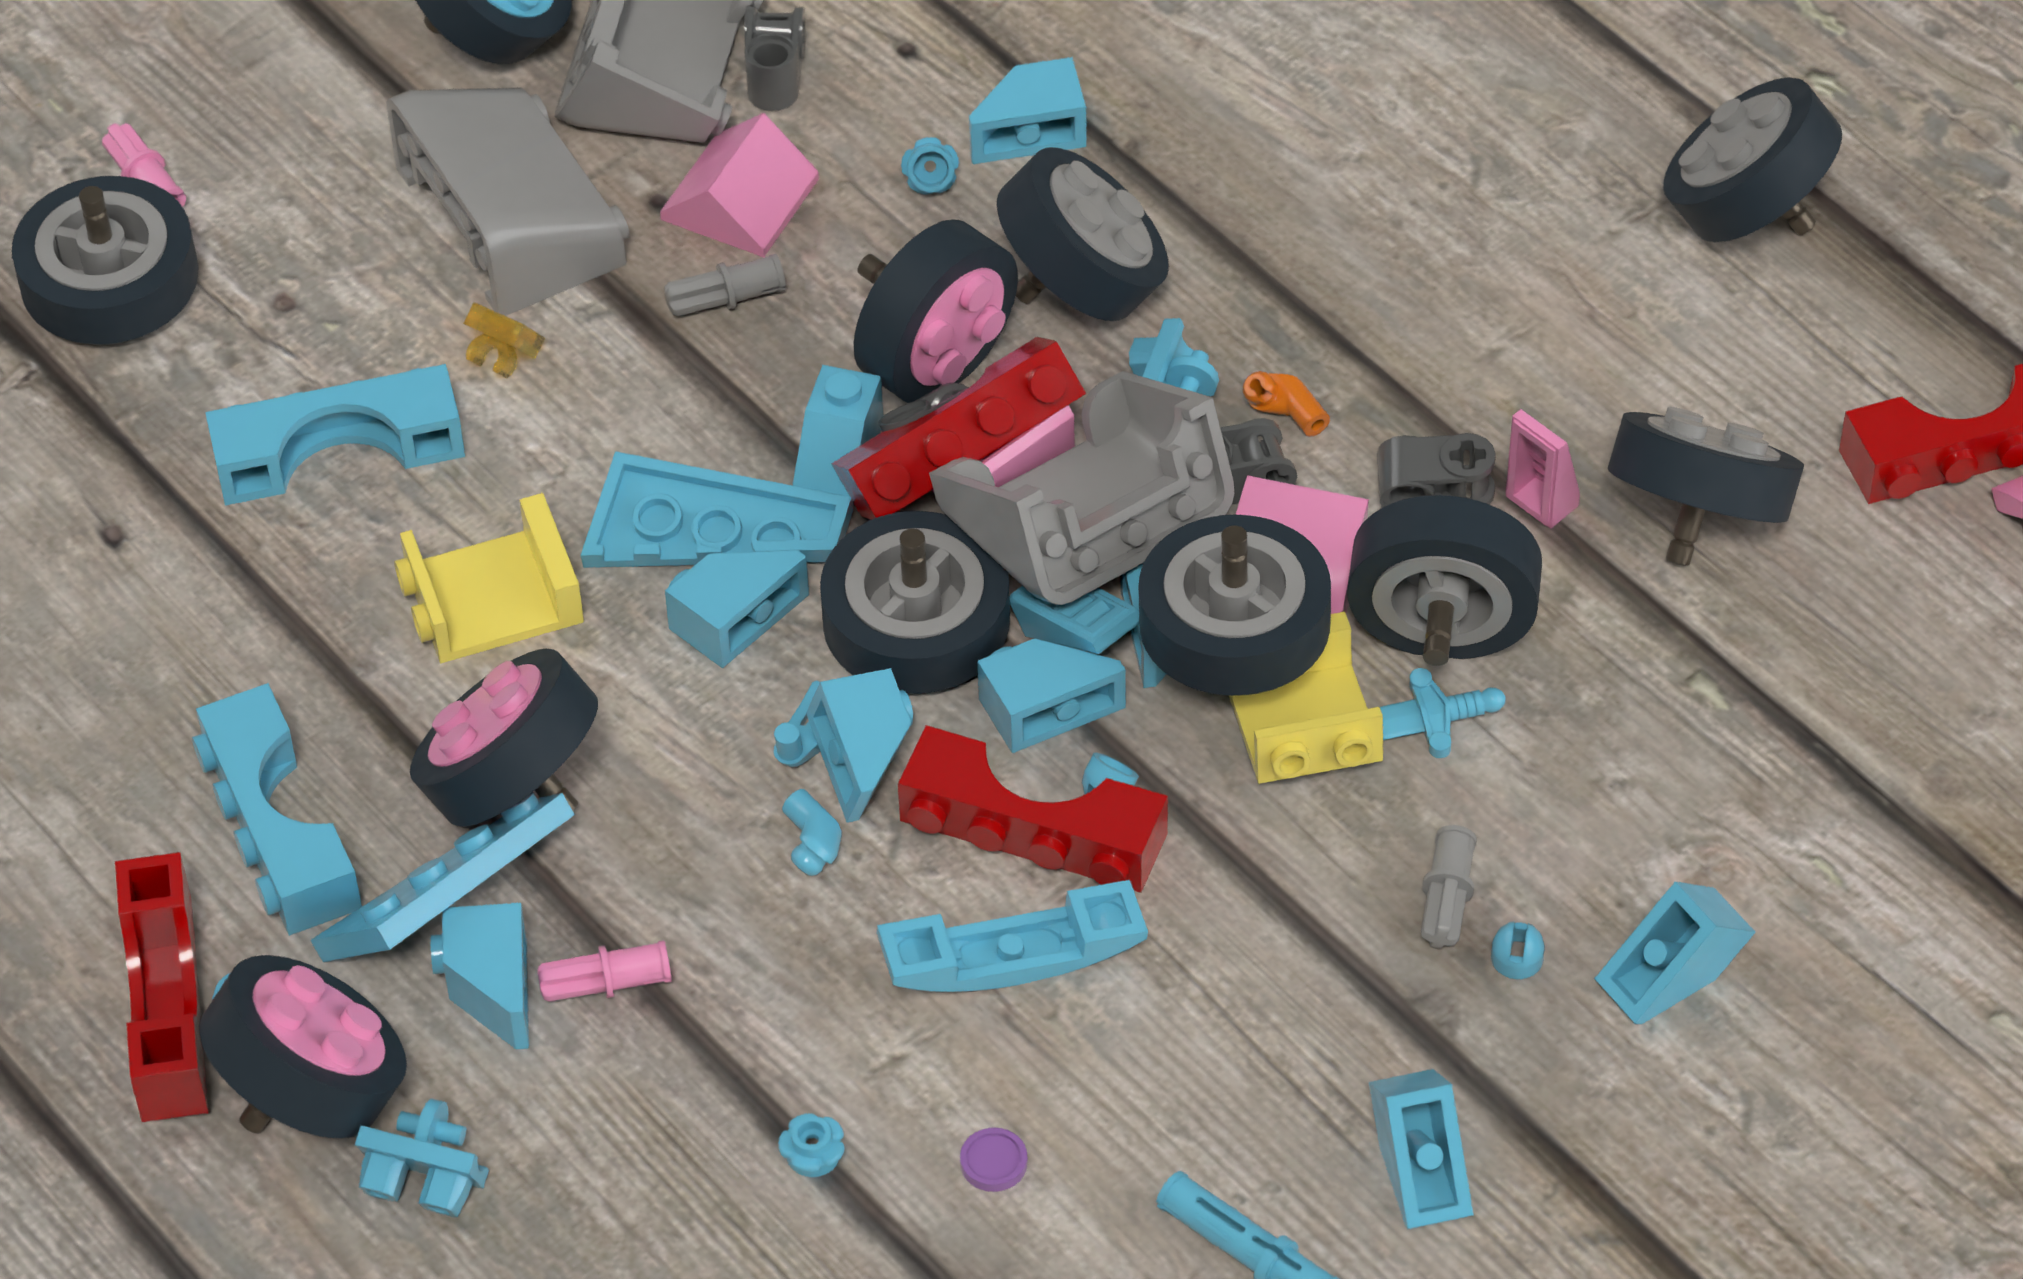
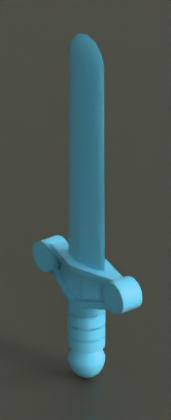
[1380,668,1506,758]

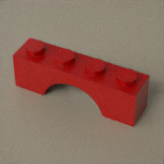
[831,337,1086,520]
[1839,364,2023,504]
[898,725,1168,893]
[115,852,209,1122]

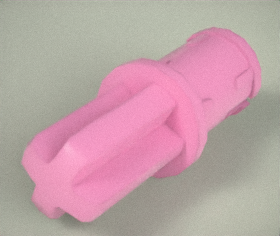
[102,123,186,207]
[537,940,671,1001]

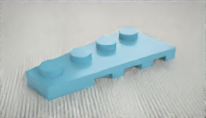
[580,451,854,568]
[310,792,575,962]

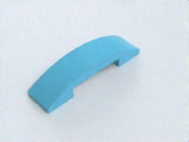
[876,880,1148,992]

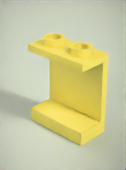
[394,493,584,664]
[1229,612,1383,784]

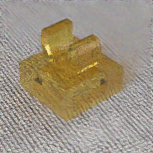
[463,302,545,379]

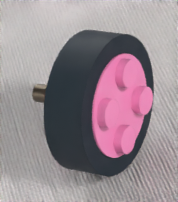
[853,219,1018,403]
[410,649,598,826]
[199,955,407,1139]

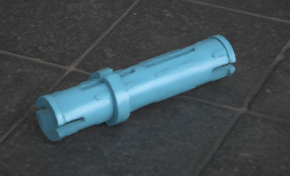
[1156,1171,1340,1279]

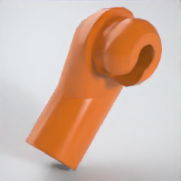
[1243,371,1330,436]

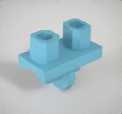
[1129,318,1219,397]
[355,1099,489,1218]

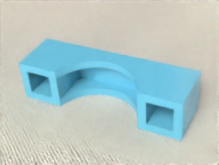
[205,364,465,506]
[192,683,362,936]

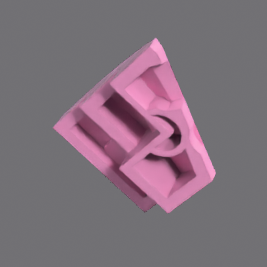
[1236,476,1369,614]

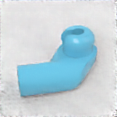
[782,789,842,876]

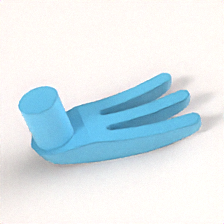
[773,680,820,767]

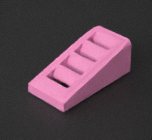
[1506,409,1580,528]

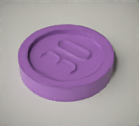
[960,1127,1028,1192]

